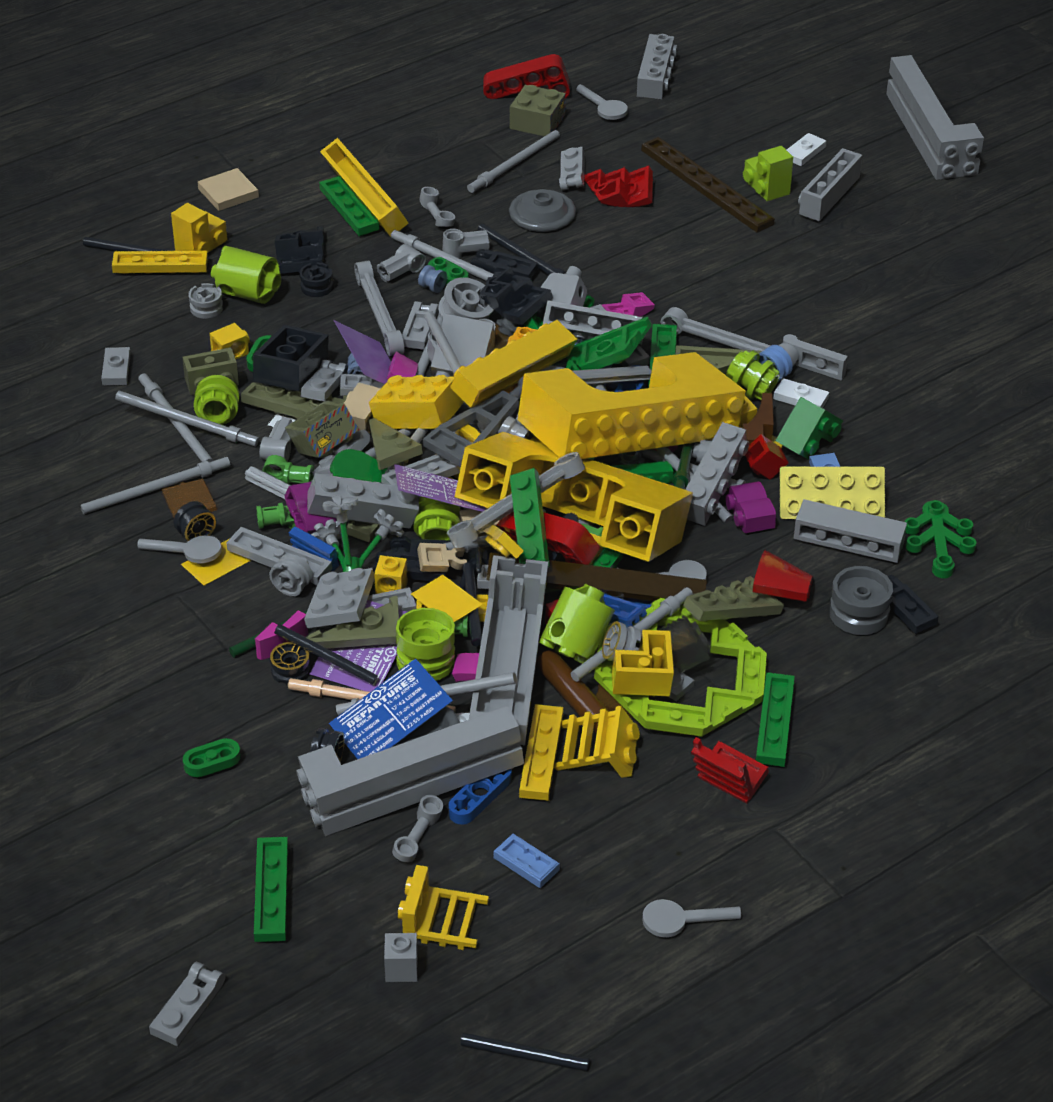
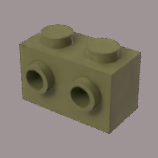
[183,347,239,395]

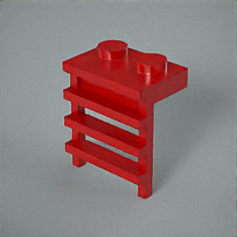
[691,737,769,804]

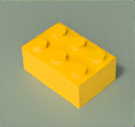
[369,375,464,429]

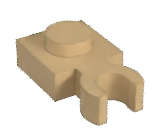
[417,543,467,572]

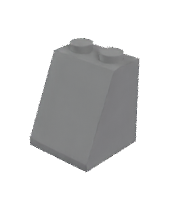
[431,314,494,377]

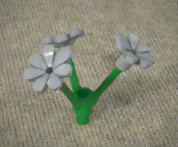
[311,496,404,572]

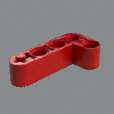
[483,54,570,99]
[496,511,601,565]

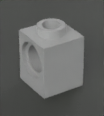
[384,933,417,982]

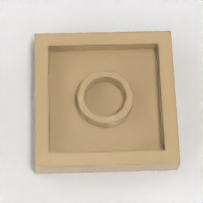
[198,168,259,211]

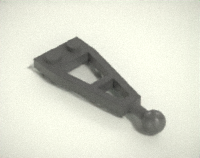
[423,376,524,467]

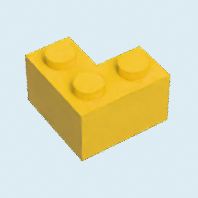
[171,203,227,253]
[612,630,674,696]

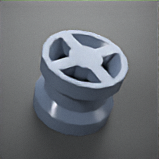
[418,265,447,293]

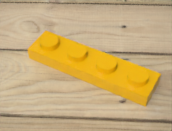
[112,251,208,274]
[483,525,524,559]
[519,704,563,801]

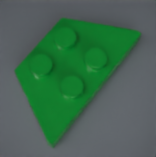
[566,316,652,370]

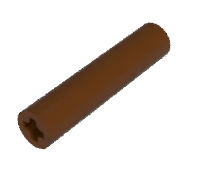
[536,650,610,735]

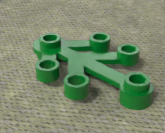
[905,500,976,578]

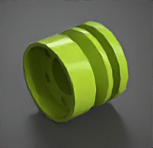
[396,608,455,681]

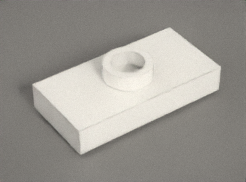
[787,133,826,166]
[773,378,829,408]

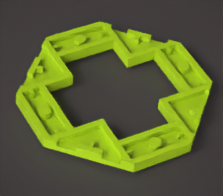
[594,598,767,736]

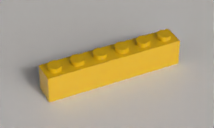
[320,138,409,237]
[450,320,577,408]

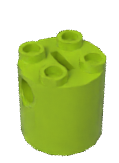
[211,246,281,304]
[538,584,615,664]

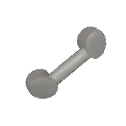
[420,187,455,227]
[392,795,443,862]

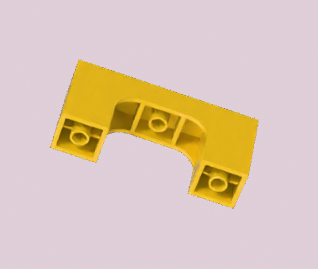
[517,352,746,459]
[454,432,693,562]

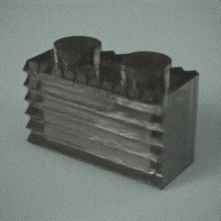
[657,616,710,674]

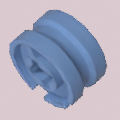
[759,345,792,381]

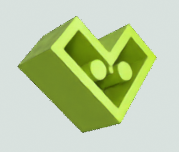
[743,146,793,201]

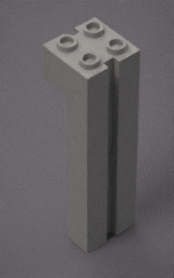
[886,55,984,180]
[469,555,548,745]
[296,706,524,836]

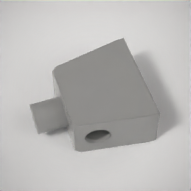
[537,266,587,317]

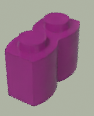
[725,481,776,533]
[284,482,337,535]

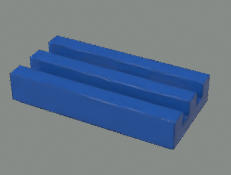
[288,526,339,572]
[603,594,647,627]

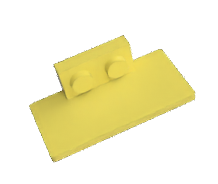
[780,467,885,519]

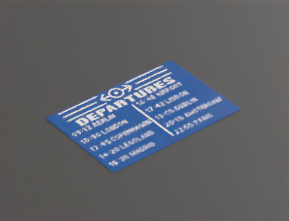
[329,658,453,759]

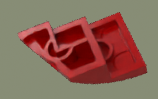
[584,165,653,207]
[752,550,813,601]

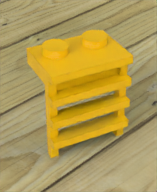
[554,706,640,778]
[398,865,489,950]

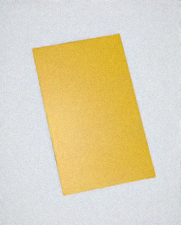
[181,539,251,585]
[411,575,483,622]

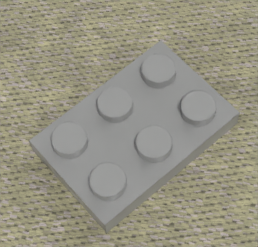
[304,568,375,628]

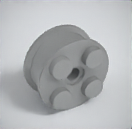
[438,278,494,320]

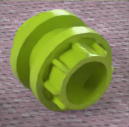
[726,350,780,400]
[194,375,239,425]
[414,497,460,540]

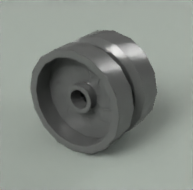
[829,566,893,635]

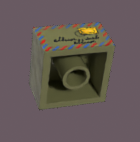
[510,85,566,136]
[285,401,359,458]

